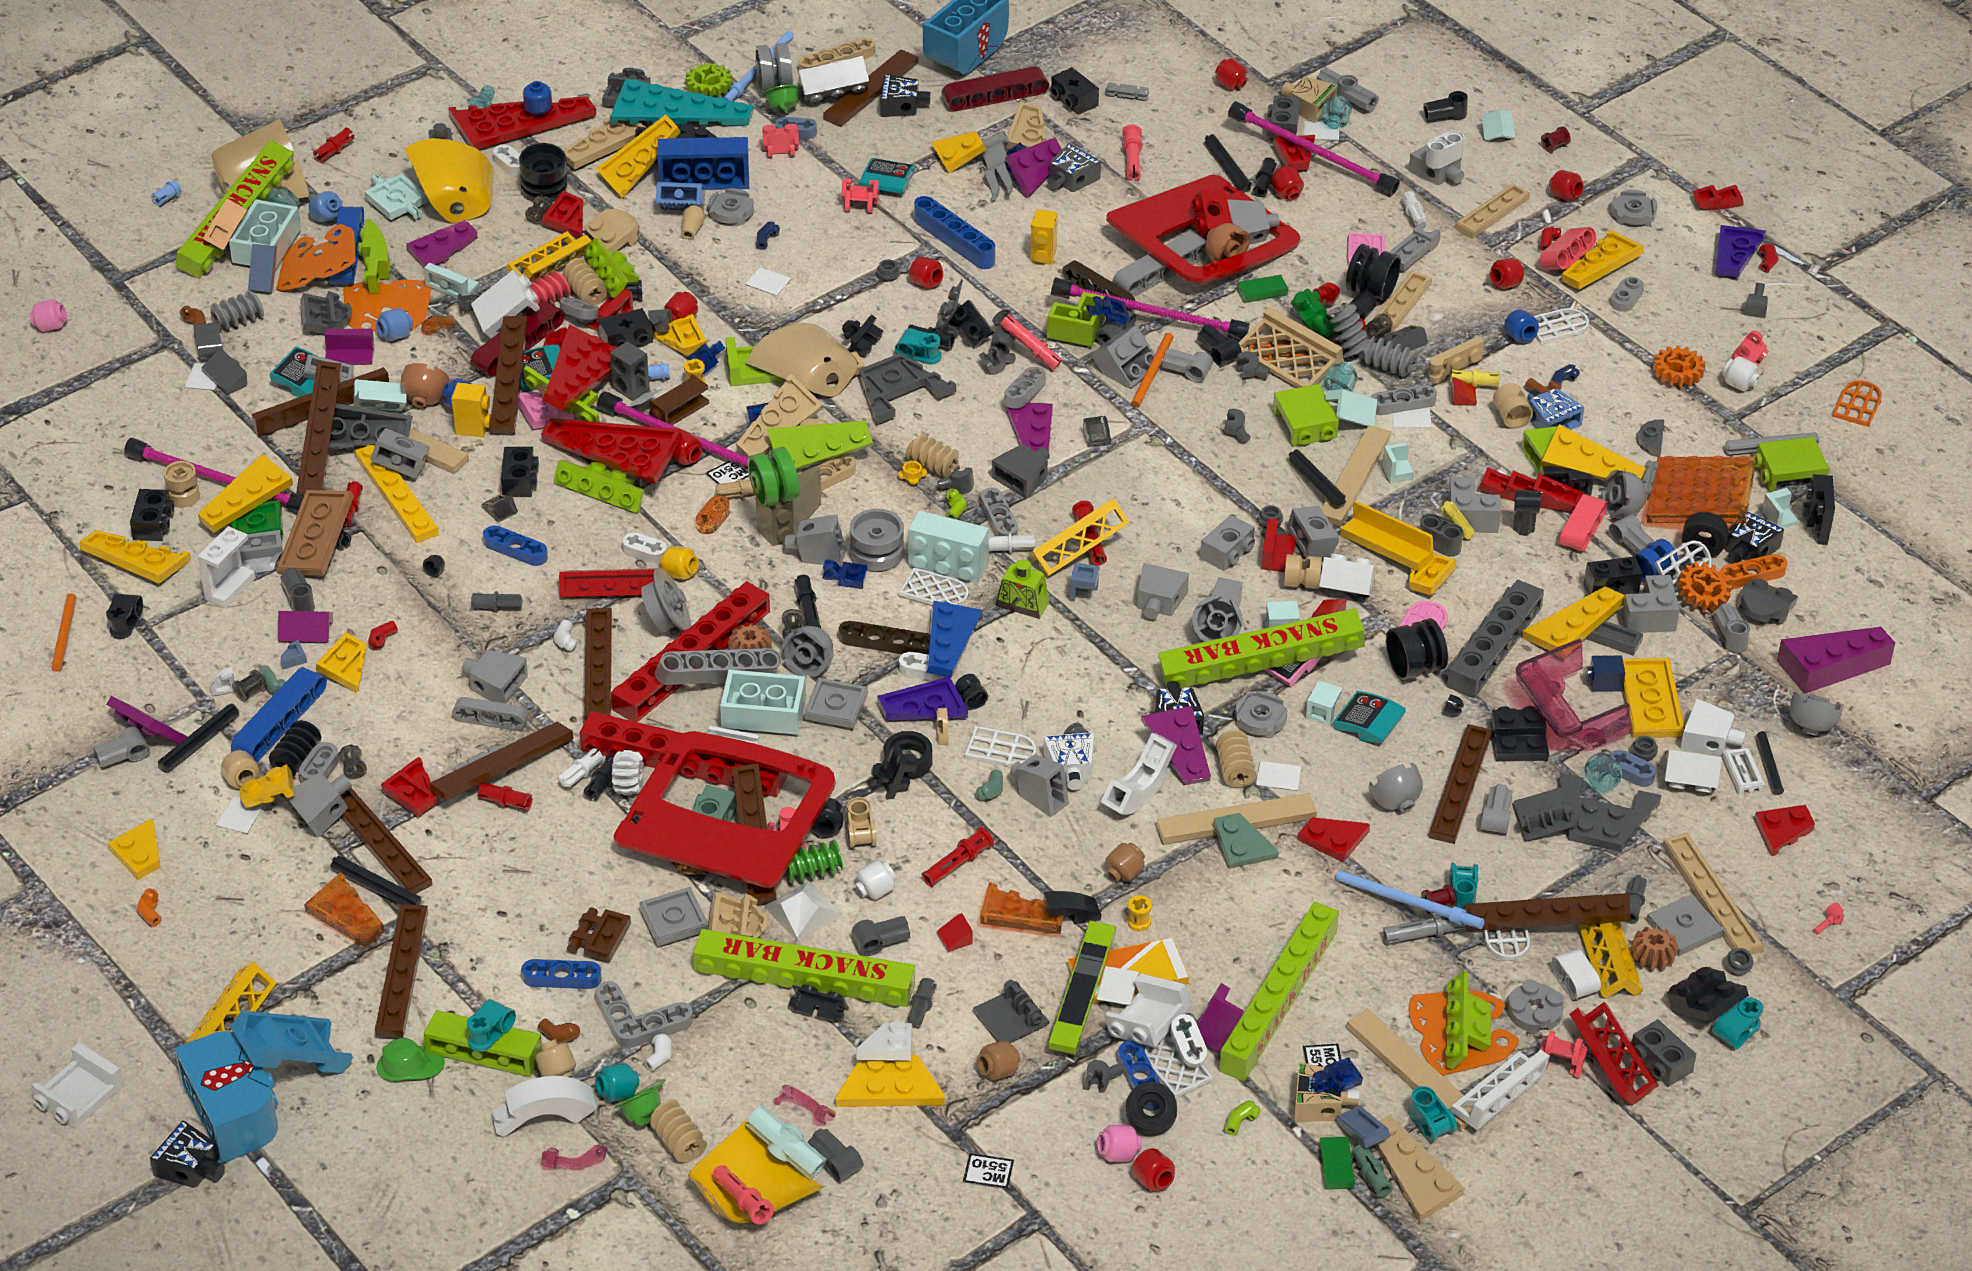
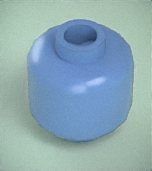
[309,191,343,223]
[376,308,413,341]

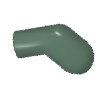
[258,665,285,694]
[976,770,1003,800]

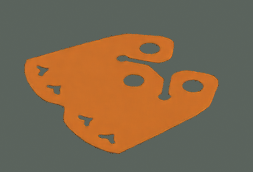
[276,224,356,290]
[343,280,431,331]
[1409,990,1519,1075]

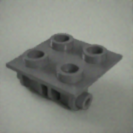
[935,279,963,338]
[1514,786,1578,841]
[973,980,1050,1042]

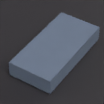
[248,244,277,292]
[1336,1105,1390,1148]

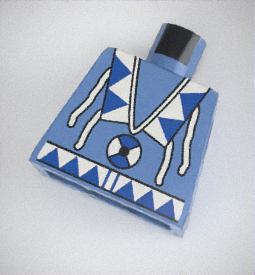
[1527,389,1584,430]

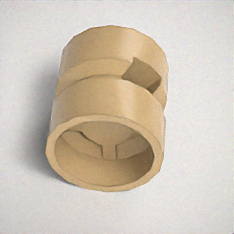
[1493,383,1533,428]
[164,461,200,508]
[1284,554,1322,589]

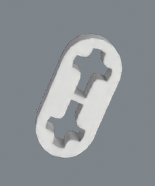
[493,144,520,176]
[623,532,667,564]
[899,652,945,681]
[1171,1014,1207,1068]

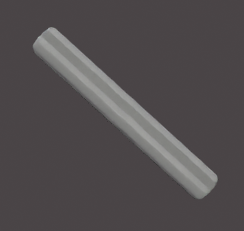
[1725,432,1819,455]

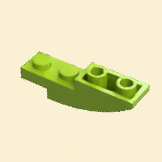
[358,219,390,294]

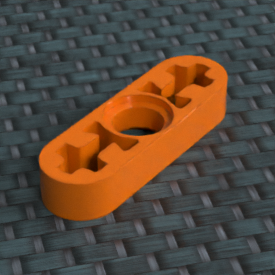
[1720,554,1788,589]

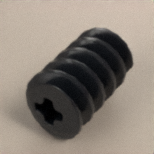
[269,720,322,777]

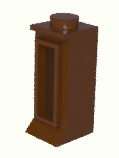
[649,373,709,425]

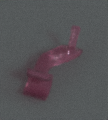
[774,1085,836,1125]
[541,1145,608,1170]

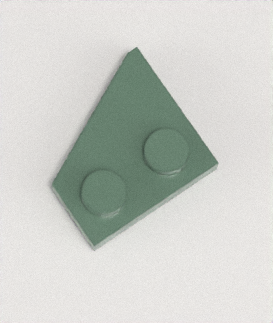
[1213,813,1279,869]

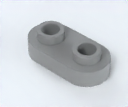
[1610,276,1644,312]
[560,298,599,323]
[299,742,339,782]

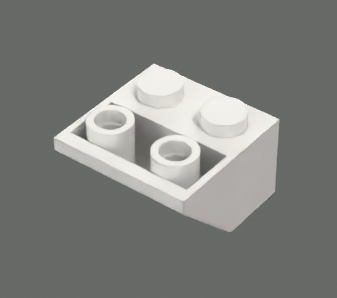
[1319,553,1377,596]

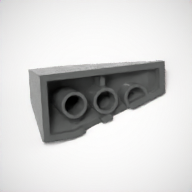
[329,403,413,450]

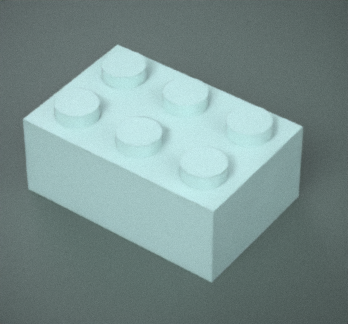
[229,199,301,270]
[908,511,989,583]
[720,670,806,735]

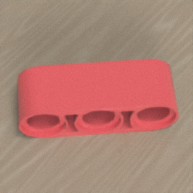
[1540,227,1596,271]
[1559,494,1608,552]

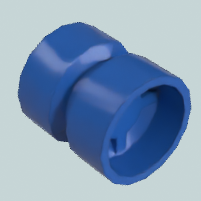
[1632,539,1678,582]

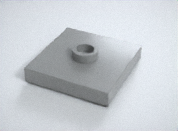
[804,678,868,729]
[639,887,709,946]
[1647,894,1724,956]

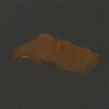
[304,872,384,947]
[980,882,1065,934]

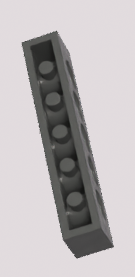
[1446,579,1544,699]

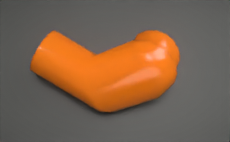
[137,888,162,927]

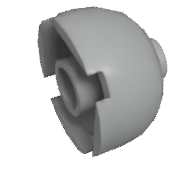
[1601,470,1647,519]
[1192,595,1243,642]
[781,625,834,678]
[1790,692,1844,735]
[1368,763,1423,812]

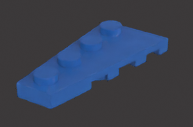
[926,601,983,677]

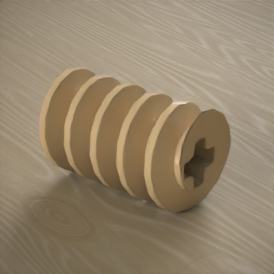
[563,258,608,305]
[906,433,959,478]
[1216,730,1257,788]
[650,1099,707,1163]

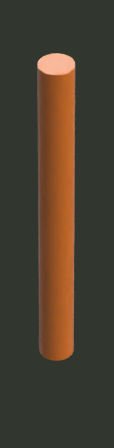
[1131,333,1174,407]
[51,594,76,671]

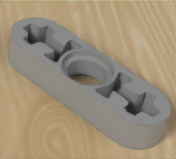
[1004,367,1046,408]
[1371,385,1437,415]
[981,488,1018,536]
[452,697,528,731]

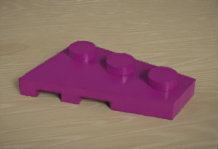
[1005,137,1062,198]
[406,219,478,269]
[1005,402,1053,452]
[1141,706,1211,785]

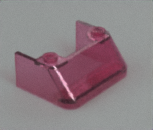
[1516,638,1630,749]

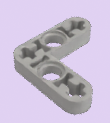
[596,981,693,1048]

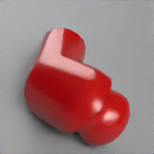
[1539,226,1561,251]
[1759,243,1779,272]

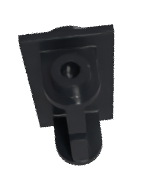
[789,984,849,1023]

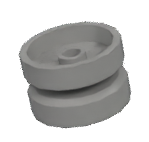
[755,43,793,94]
[850,509,904,571]

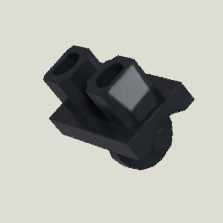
[952,300,994,347]
[842,314,884,358]
[871,746,917,799]

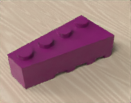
[1777,626,1895,693]

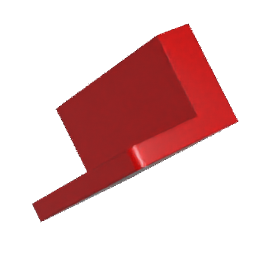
[585,289,633,332]
[1261,518,1296,572]

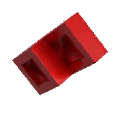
[1692,184,1744,210]

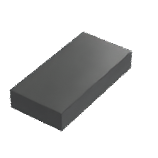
[1586,621,1643,656]

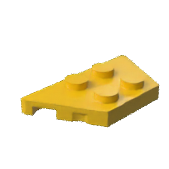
[836,1055,945,1107]

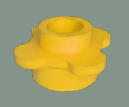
[898,461,927,484]

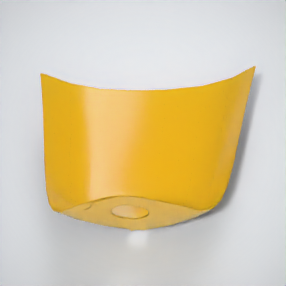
[404,138,493,223]
[688,1120,826,1223]

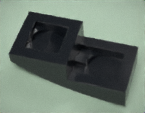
[1542,467,1594,496]
[1043,891,1102,922]

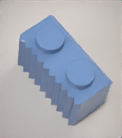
[656,182,705,210]

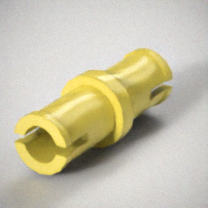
[1451,369,1500,388]

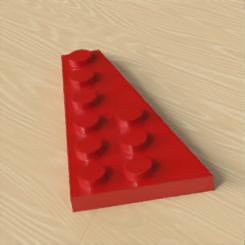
[448,96,596,149]
[543,324,618,411]
[541,418,683,484]

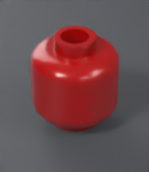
[1215,58,1248,91]
[1271,166,1304,200]
[1549,170,1584,201]
[909,256,944,289]
[1490,258,1524,289]
[664,291,698,321]
[671,430,702,465]
[1133,1148,1175,1191]

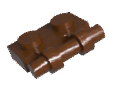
[567,907,631,962]

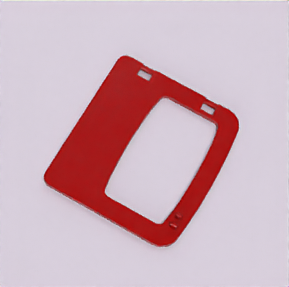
[1106,175,1300,283]
[613,731,836,888]

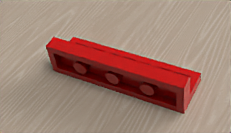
[559,568,657,597]
[1569,1002,1659,1105]

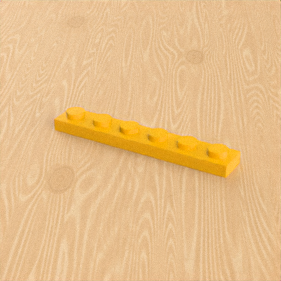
[354,444,439,543]

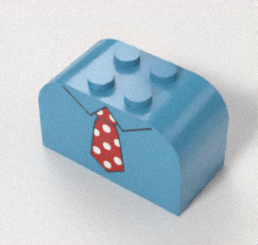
[923,0,1009,74]
[174,1031,278,1163]

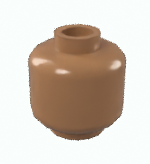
[1105,843,1145,883]
[977,1041,1020,1080]

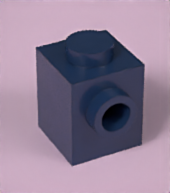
[1585,655,1625,692]

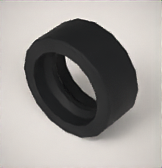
[883,731,933,779]

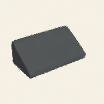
[1375,325,1428,352]
[201,349,247,394]

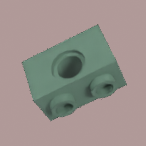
[692,785,737,822]

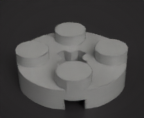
[708,188,754,226]
[1611,190,1657,226]
[1235,692,1288,739]
[1507,980,1564,1032]

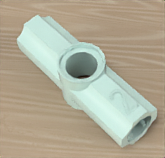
[746,1105,827,1179]

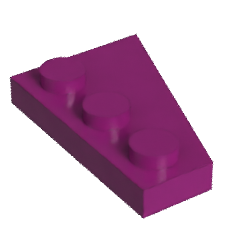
[106,695,188,744]

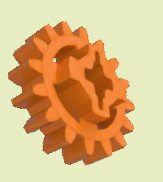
[1653,345,1706,387]
[1676,562,1732,612]

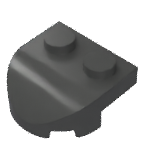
[602,68,651,107]
[300,291,352,334]
[1738,579,1798,623]

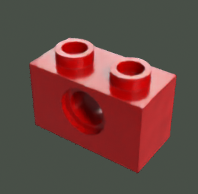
[1191,189,1232,240]

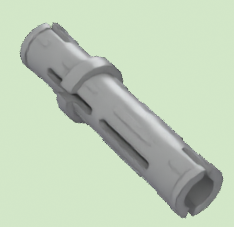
[1383,915,1466,945]

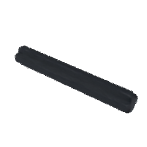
[1205,134,1252,192]
[1289,449,1346,507]
[158,703,239,772]
[330,856,422,905]

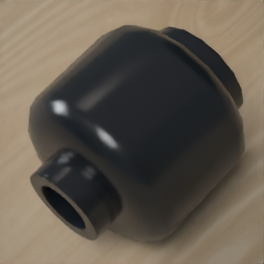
[811,798,844,837]

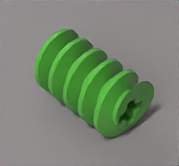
[786,840,843,884]

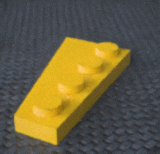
[1539,424,1646,484]
[198,453,293,533]

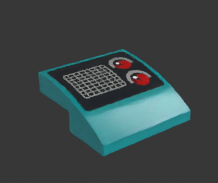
[859,158,915,194]
[521,345,561,393]
[270,346,316,397]
[1333,691,1406,743]

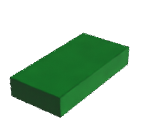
[1237,274,1289,303]
[1319,1137,1355,1189]

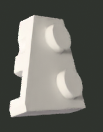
[857,1021,912,1061]

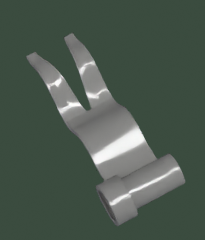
[979,130,1013,201]

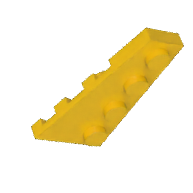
[596,115,680,199]
[1562,230,1644,290]
[80,530,191,584]
[1522,587,1625,657]

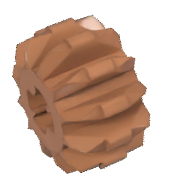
[728,624,772,650]
[1631,925,1678,972]

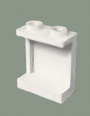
[471,269,540,338]
[197,526,256,608]
[1104,974,1192,1047]
[31,1042,124,1129]

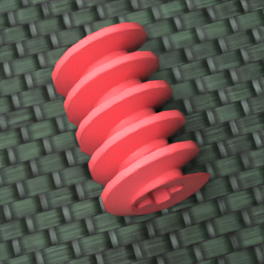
[524,271,571,311]

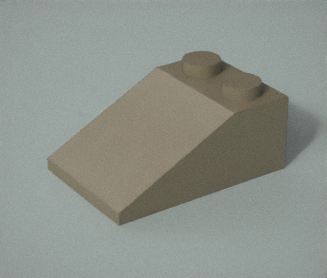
[755,465,821,546]

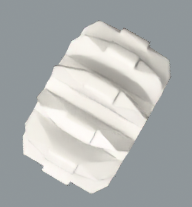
[612,750,644,795]

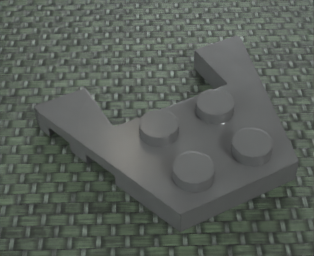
[859,353,956,424]
[1559,773,1662,852]

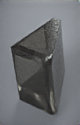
[1083,416,1111,447]
[481,494,518,522]

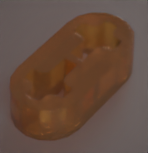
[696,496,730,534]

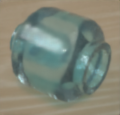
[1321,95,1352,129]
[266,187,300,210]
[1323,362,1358,392]
[1584,752,1623,791]

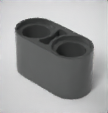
[193,322,223,361]
[1419,513,1463,557]

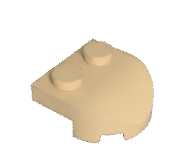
[583,209,640,252]
[708,891,768,938]

